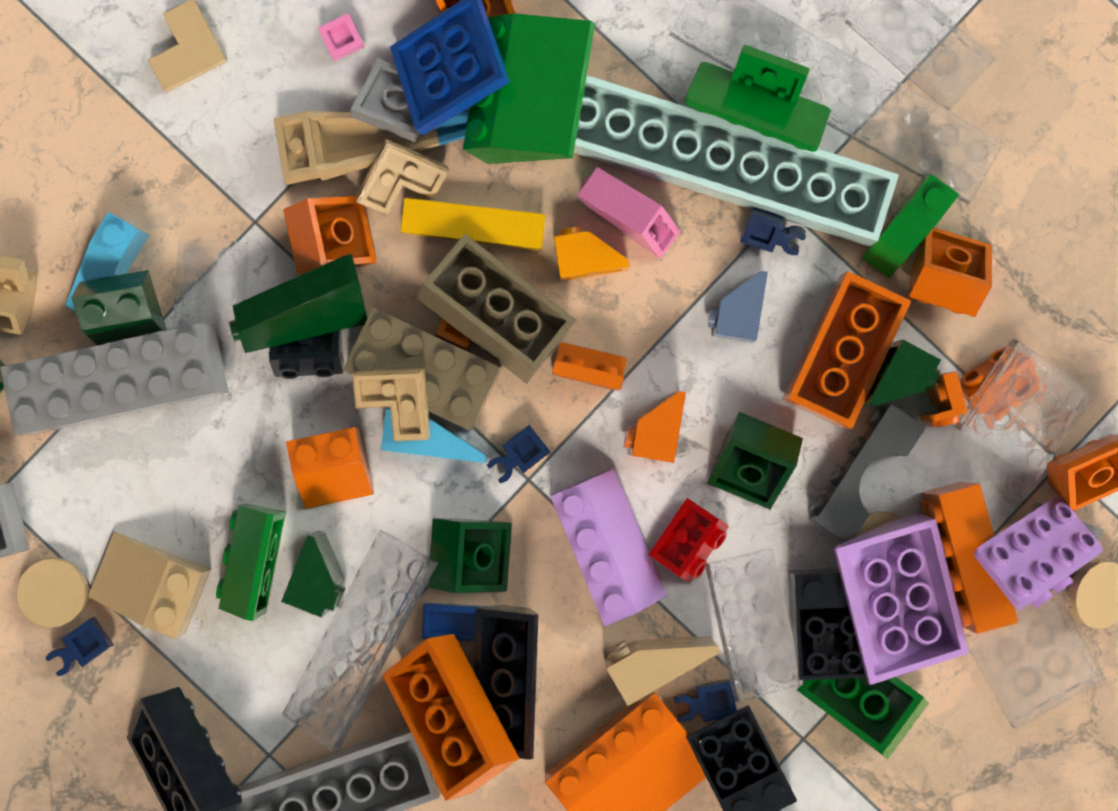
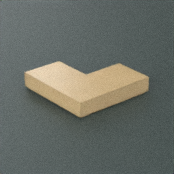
[148,0,227,93]
[355,138,449,215]
[352,368,431,441]

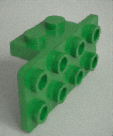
[684,44,831,152]

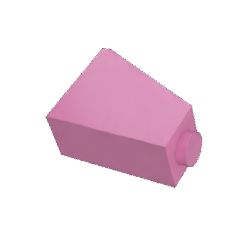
[577,167,680,259]

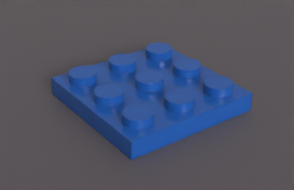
[390,0,510,136]

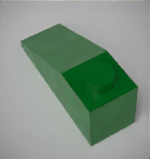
[861,173,960,278]

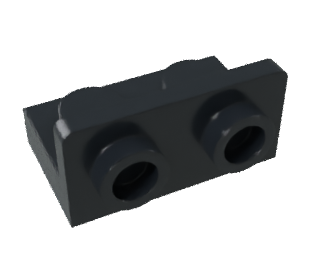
[269,330,343,379]

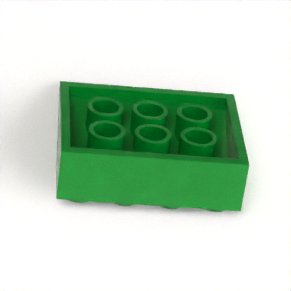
[463,13,595,164]

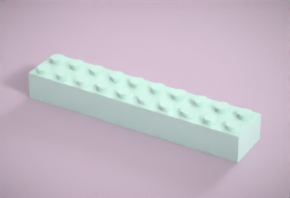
[574,75,899,247]

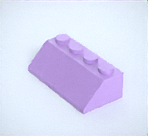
[550,468,667,627]

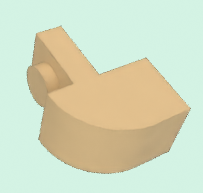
[0,255,36,335]

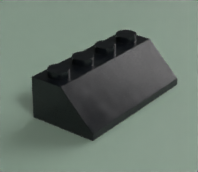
[474,605,539,760]
[127,687,242,811]

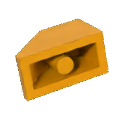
[554,227,630,281]

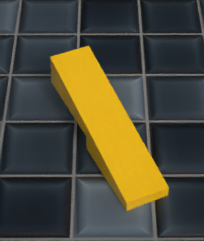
[400,198,546,251]

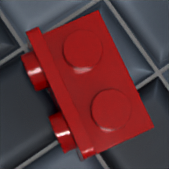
[648,498,728,583]

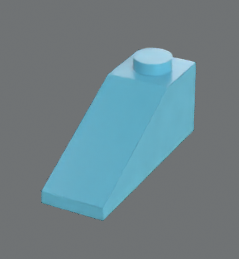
[65,212,149,311]
[381,408,488,463]

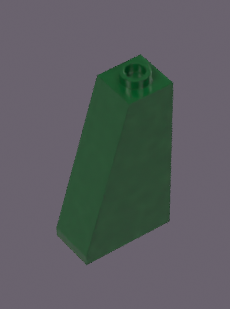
[229,254,367,353]

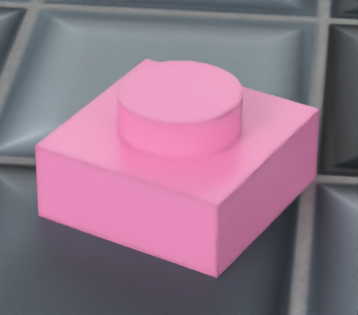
[318,13,365,62]

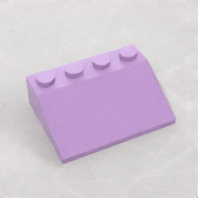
[834,513,969,685]

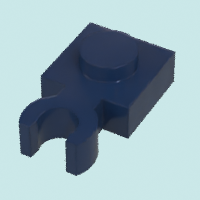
[740,207,806,255]
[487,425,550,483]
[45,617,114,676]
[673,679,737,722]

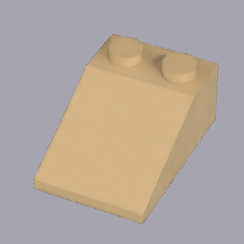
[88,532,211,639]
[604,636,721,706]

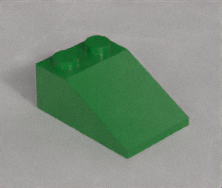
[797,677,929,760]

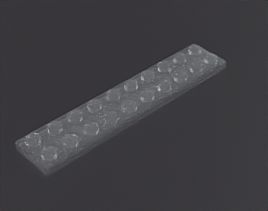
[669,0,1005,204]

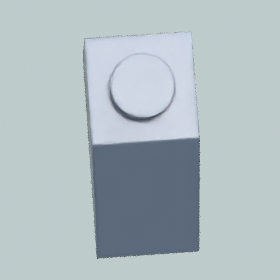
[708,271,768,343]

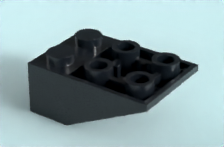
[788,568,866,680]
[686,705,797,811]

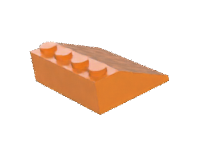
[545,690,706,811]

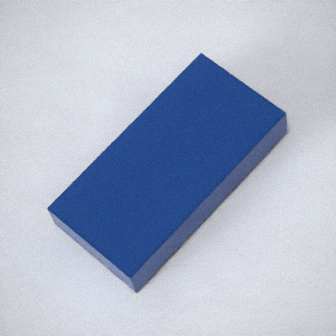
[422,602,488,642]

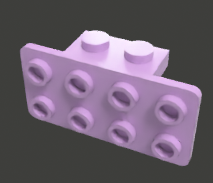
[974,496,1103,612]

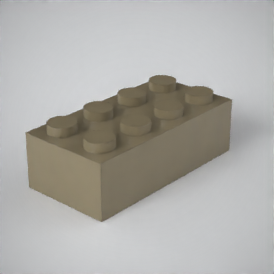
[417,234,576,384]
[343,307,501,431]

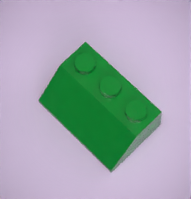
[216,504,287,621]

